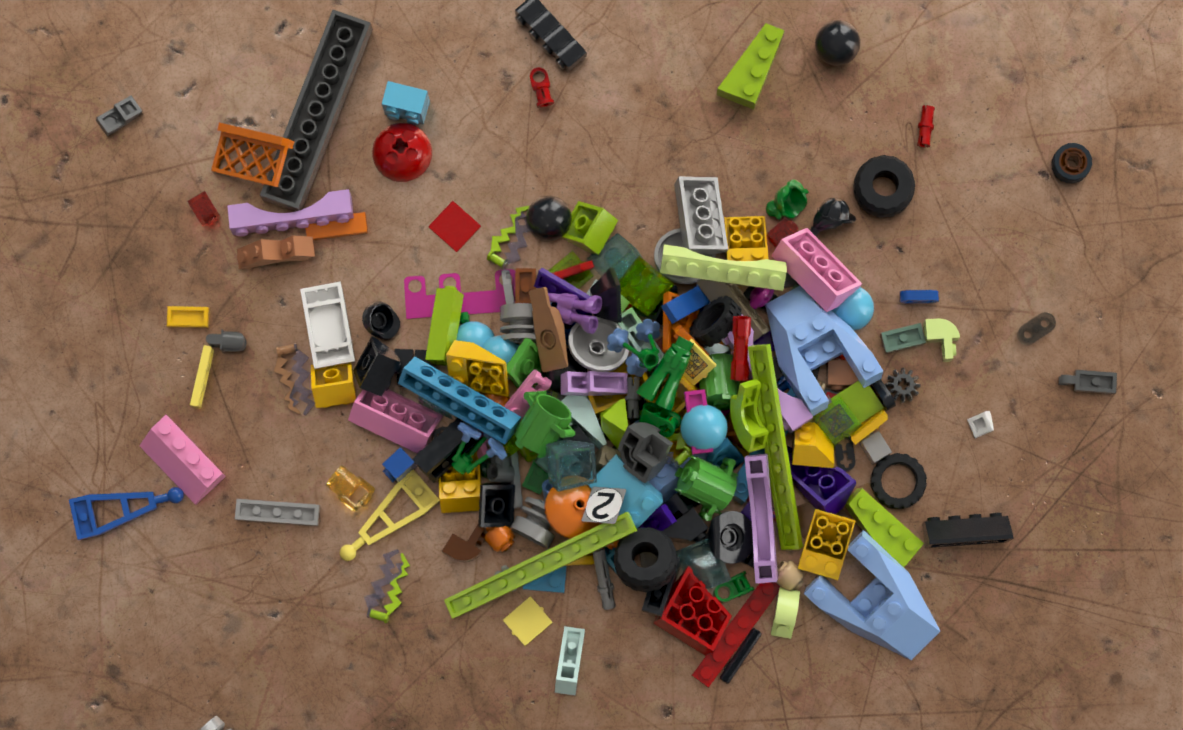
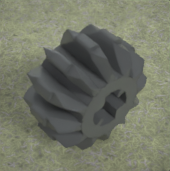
[885,368,921,403]

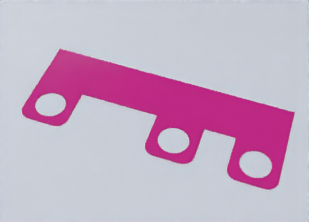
[404,269,515,319]

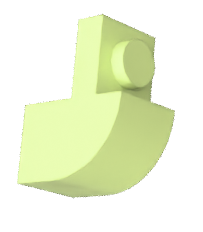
[923,318,960,362]
[771,587,800,639]

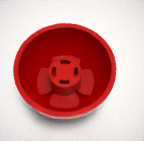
[372,123,432,182]

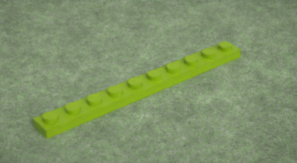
[748,344,803,550]
[444,512,637,619]

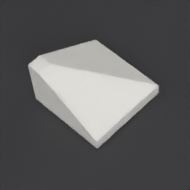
[967,411,994,438]

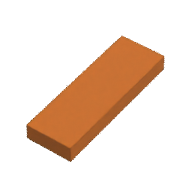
[305,212,368,240]

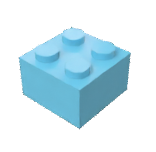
[382,81,430,125]

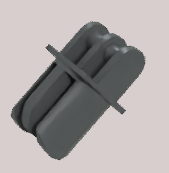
[206,329,247,353]

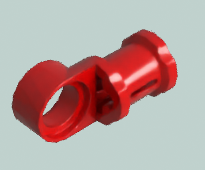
[530,67,555,108]

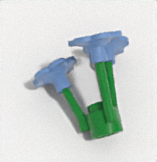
[607,319,660,377]
[452,422,507,475]

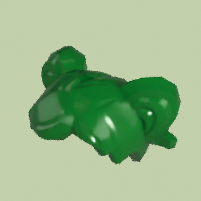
[766,179,809,220]

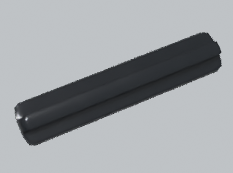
[720,628,762,684]

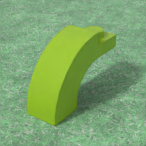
[730,379,769,453]

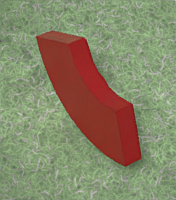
[553,260,594,279]

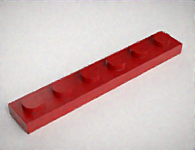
[691,582,780,688]

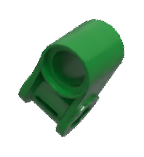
[639,402,682,437]
[713,571,755,604]

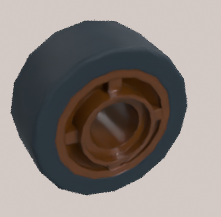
[1052,143,1092,183]

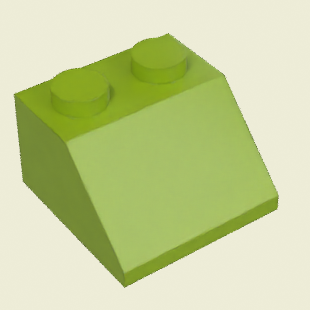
[562,201,618,255]

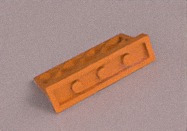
[211,122,295,187]

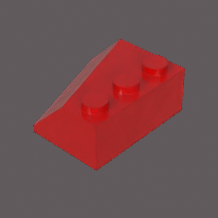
[653,566,732,656]

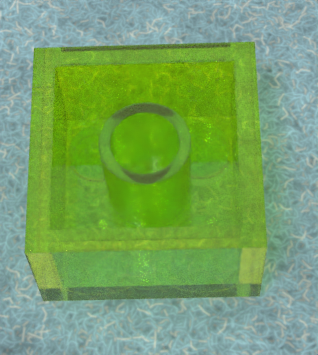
[619,256,674,316]

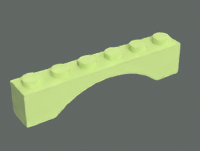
[660,245,787,291]

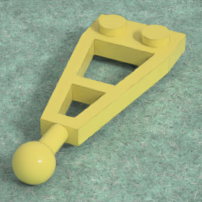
[340,469,440,561]

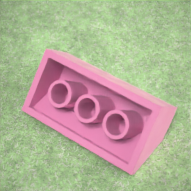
[772,228,862,313]
[348,389,443,453]
[139,415,226,505]

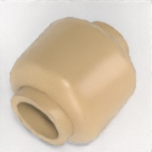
[776,561,804,591]

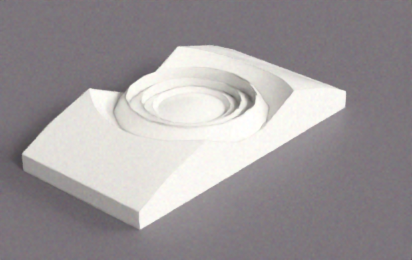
[300,281,355,369]

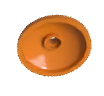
[544,478,602,539]

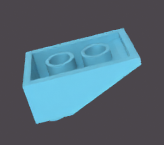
[588,454,663,528]

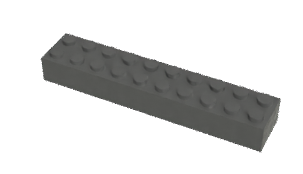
[260,10,373,212]

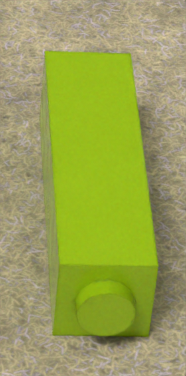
[425,286,464,366]

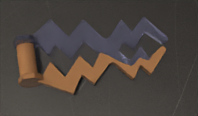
[274,342,315,415]

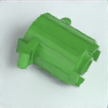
[699,353,740,411]
[515,391,575,458]
[675,455,738,521]

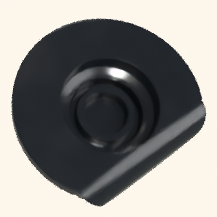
[709,511,753,564]

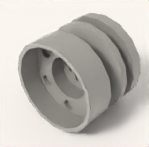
[500,303,537,345]
[510,497,555,549]

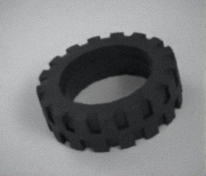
[689,296,742,348]
[870,453,927,510]

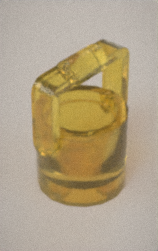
[326,465,375,511]

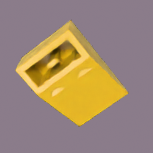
[724,216,769,261]
[446,340,509,397]
[439,448,481,513]
[798,509,856,580]

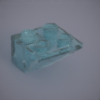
[676,538,731,588]

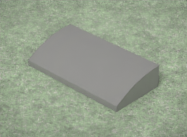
[674,176,728,255]

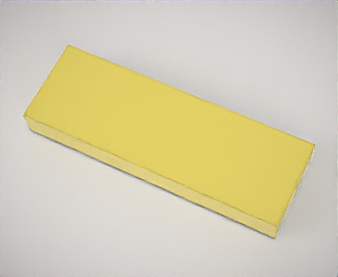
[190,345,214,409]

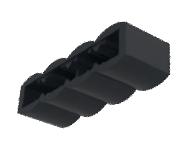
[515,0,587,72]

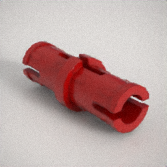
[917,105,935,148]

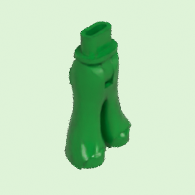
[636,336,694,411]

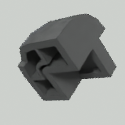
[618,422,673,483]

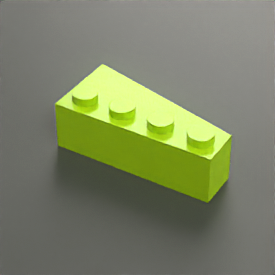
[716,23,785,110]
[845,488,924,567]

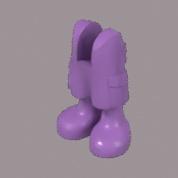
[548,293,602,334]

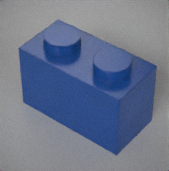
[382,447,417,483]

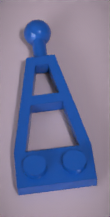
[69,487,184,540]

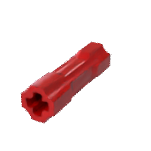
[730,316,751,381]

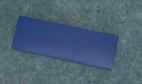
[661,286,710,324]

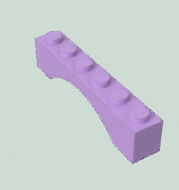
[228,189,354,237]
[721,315,813,434]
[745,454,778,583]

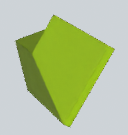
[600,399,628,449]

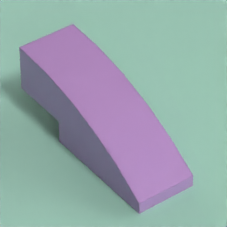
[560,371,628,396]

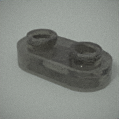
[1017,312,1056,345]

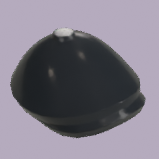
[362,301,400,340]

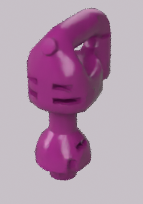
[750,287,774,309]

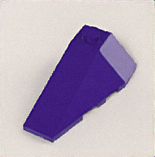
[787,446,856,514]

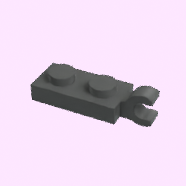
[1058,370,1117,394]

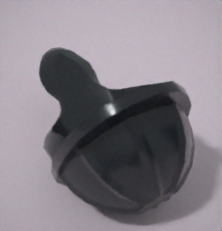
[810,198,856,237]

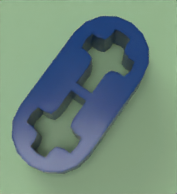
[900,290,939,304]

